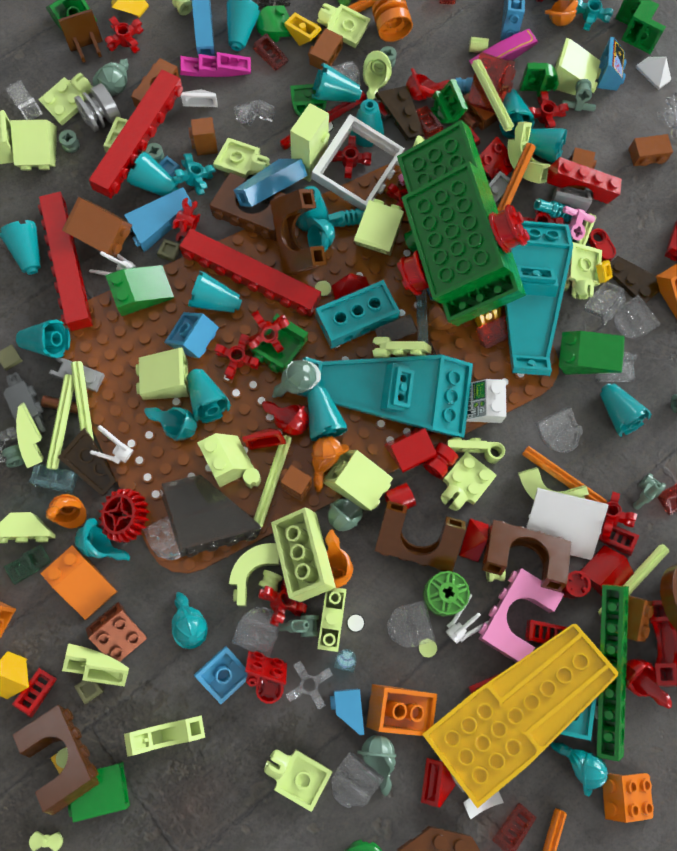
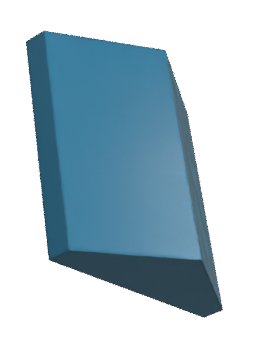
[194,646,247,704]

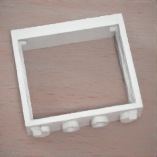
[311,114,405,210]

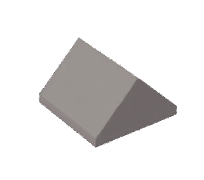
[551,186,592,213]

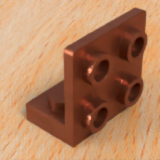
[86,602,147,662]

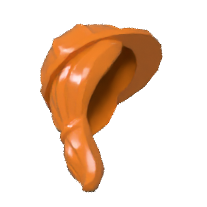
[545,0,578,26]
[311,436,349,492]
[46,493,87,528]
[325,529,354,589]

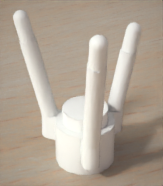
[89,251,136,275]
[90,425,134,464]
[446,594,489,644]

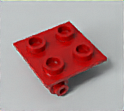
[479,136,513,180]
[245,650,287,687]

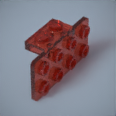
[467,52,516,113]

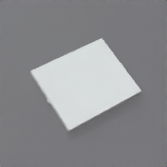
[526,488,609,560]

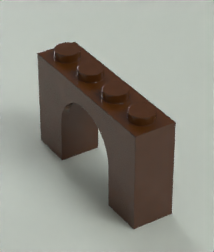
[210,173,286,241]
[270,189,327,275]
[375,501,466,572]
[482,520,571,593]
[13,705,100,816]

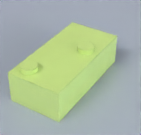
[290,103,330,182]
[271,507,336,602]

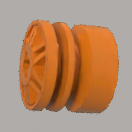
[372,0,413,42]

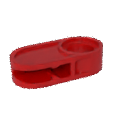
[588,228,616,262]

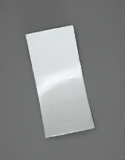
[463,791,504,819]

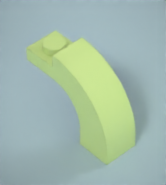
[508,122,550,184]
[518,467,589,499]
[229,543,279,606]
[124,715,205,757]

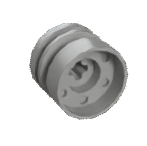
[74,83,121,132]

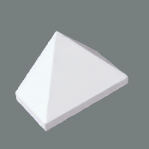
[635,57,671,90]
[181,89,218,107]

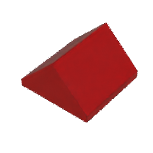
[384,428,437,473]
[580,545,634,596]

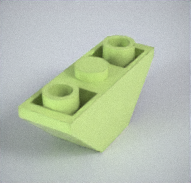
[0,512,56,543]
[317,588,347,652]

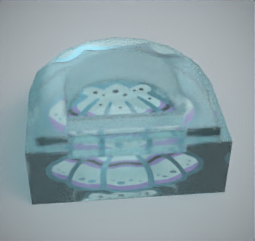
[334,649,356,672]

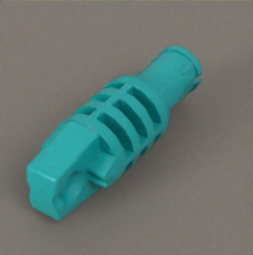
[534,198,572,222]
[327,208,365,227]

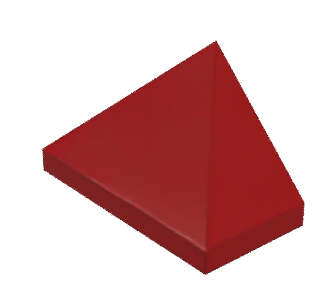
[331,273,369,300]
[242,428,286,450]
[459,518,489,562]
[421,758,456,808]

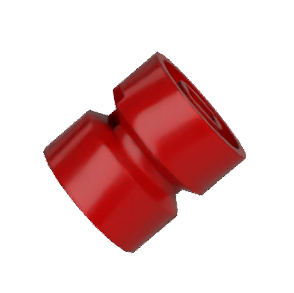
[422,443,459,479]
[256,678,284,704]

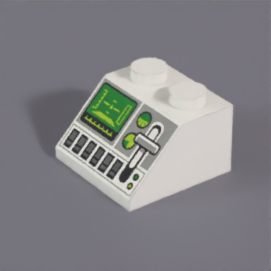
[466,379,506,423]

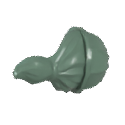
[93,58,129,96]
[272,360,321,398]
[328,499,363,531]
[357,735,397,796]

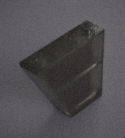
[160,475,261,557]

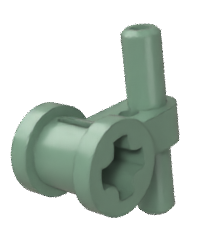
[561,79,596,112]
[633,473,666,510]
[278,615,319,637]

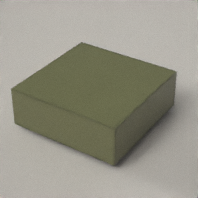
[157,239,181,262]
[0,344,23,371]
[74,680,104,704]

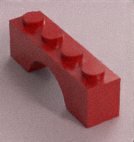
[547,157,622,204]
[650,600,677,687]

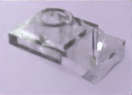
[5,80,43,120]
[234,100,275,126]

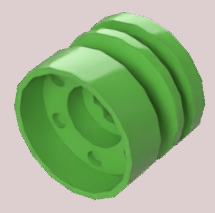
[422,571,470,617]

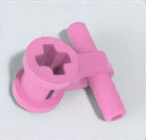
[562,206,595,240]

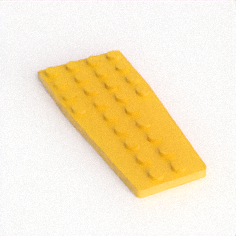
[422,624,618,808]

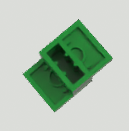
[615,0,666,55]

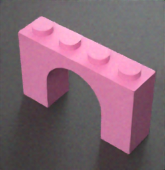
[478,568,564,663]

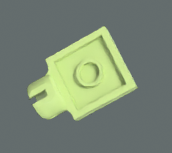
[317,3,371,48]
[38,73,93,125]
[213,138,270,178]
[567,242,602,299]
[372,337,431,358]
[441,451,497,511]
[264,749,333,812]

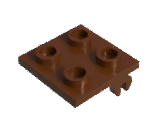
[58,9,103,63]

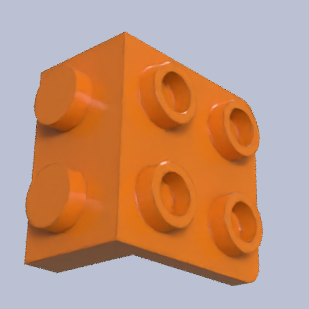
[603,773,654,823]

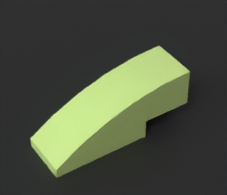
[16,402,44,468]
[62,644,129,686]

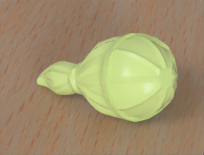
[363,51,392,100]

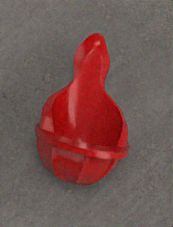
[406,68,449,101]
[262,401,309,435]
[626,659,672,709]

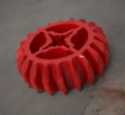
[98,488,150,543]

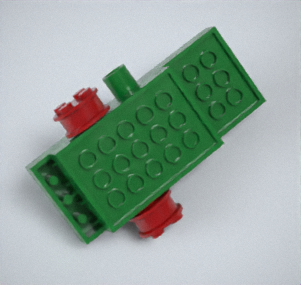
[397,120,530,326]

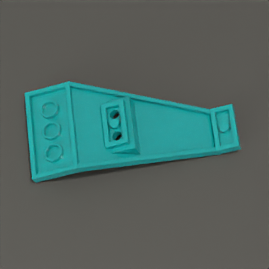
[505,221,573,376]
[297,355,473,438]

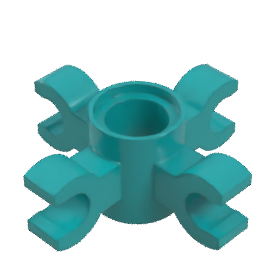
[576,0,614,31]
[172,153,216,196]

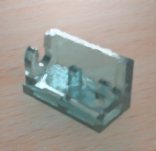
[29,464,78,493]

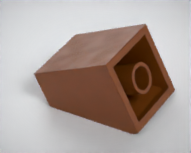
[62,197,132,257]

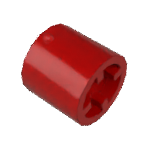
[384,483,416,510]
[561,571,591,599]

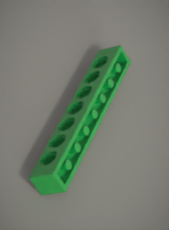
[597,584,629,761]

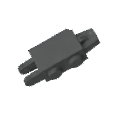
[3,372,46,432]

